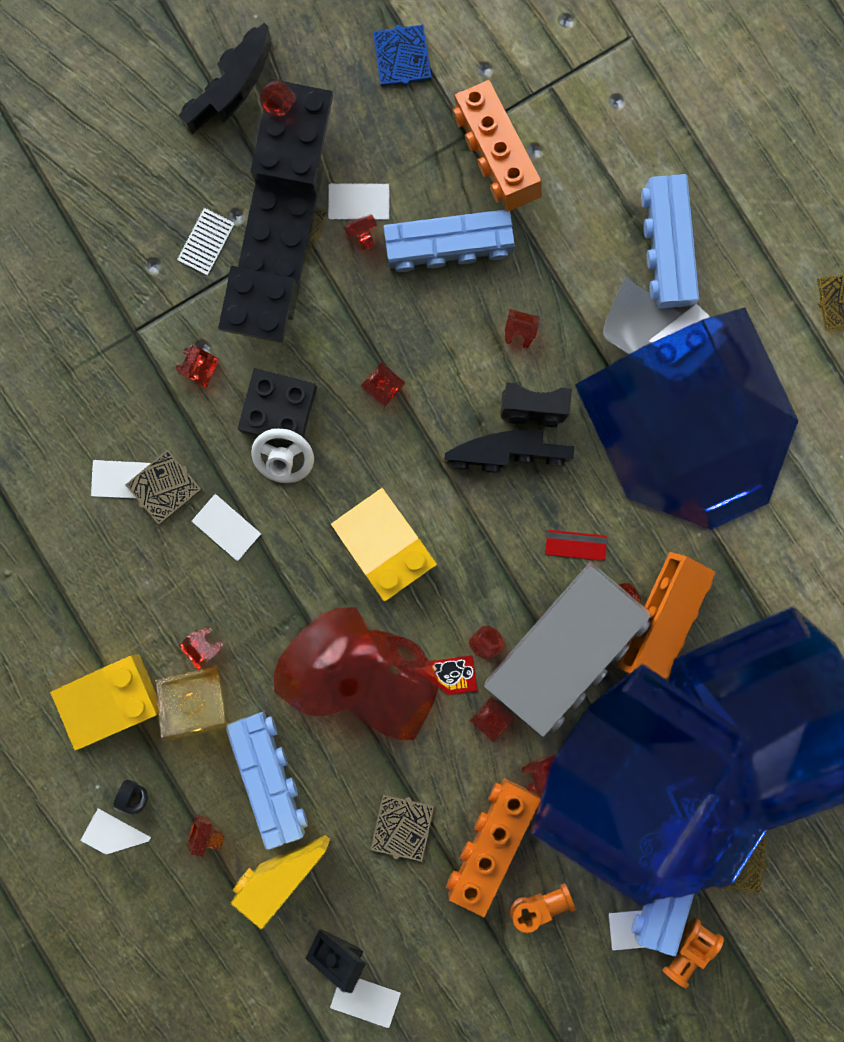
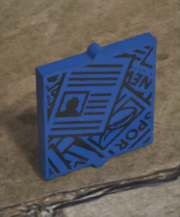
[373,24,431,86]

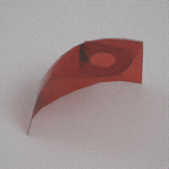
[274,607,377,717]
[321,630,438,740]

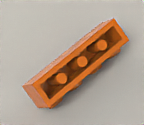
[452,80,542,212]
[616,552,716,689]
[446,778,541,917]

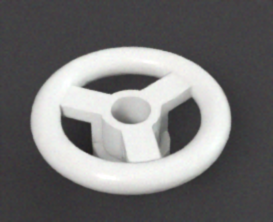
[251,429,314,483]

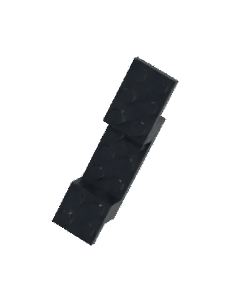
[218,79,333,343]

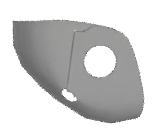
[603,277,725,382]

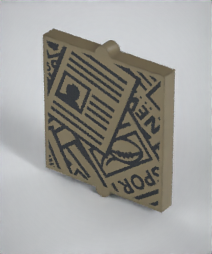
[125,449,202,525]
[371,794,434,861]

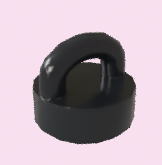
[113,779,148,815]

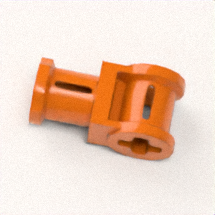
[510,883,576,933]
[662,917,724,989]

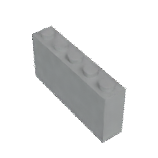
[484,561,651,737]

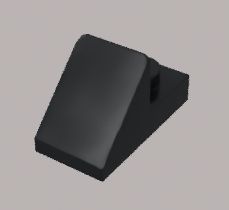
[305,929,366,993]

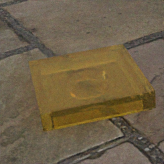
[155,666,228,742]

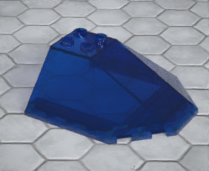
[575,307,799,530]
[650,606,844,830]
[531,663,768,906]

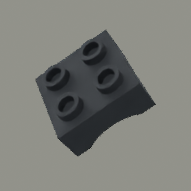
[238,368,317,445]
[500,382,572,427]

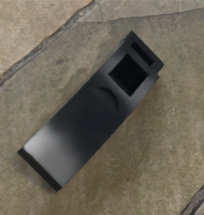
[179,23,272,135]
[444,430,575,473]

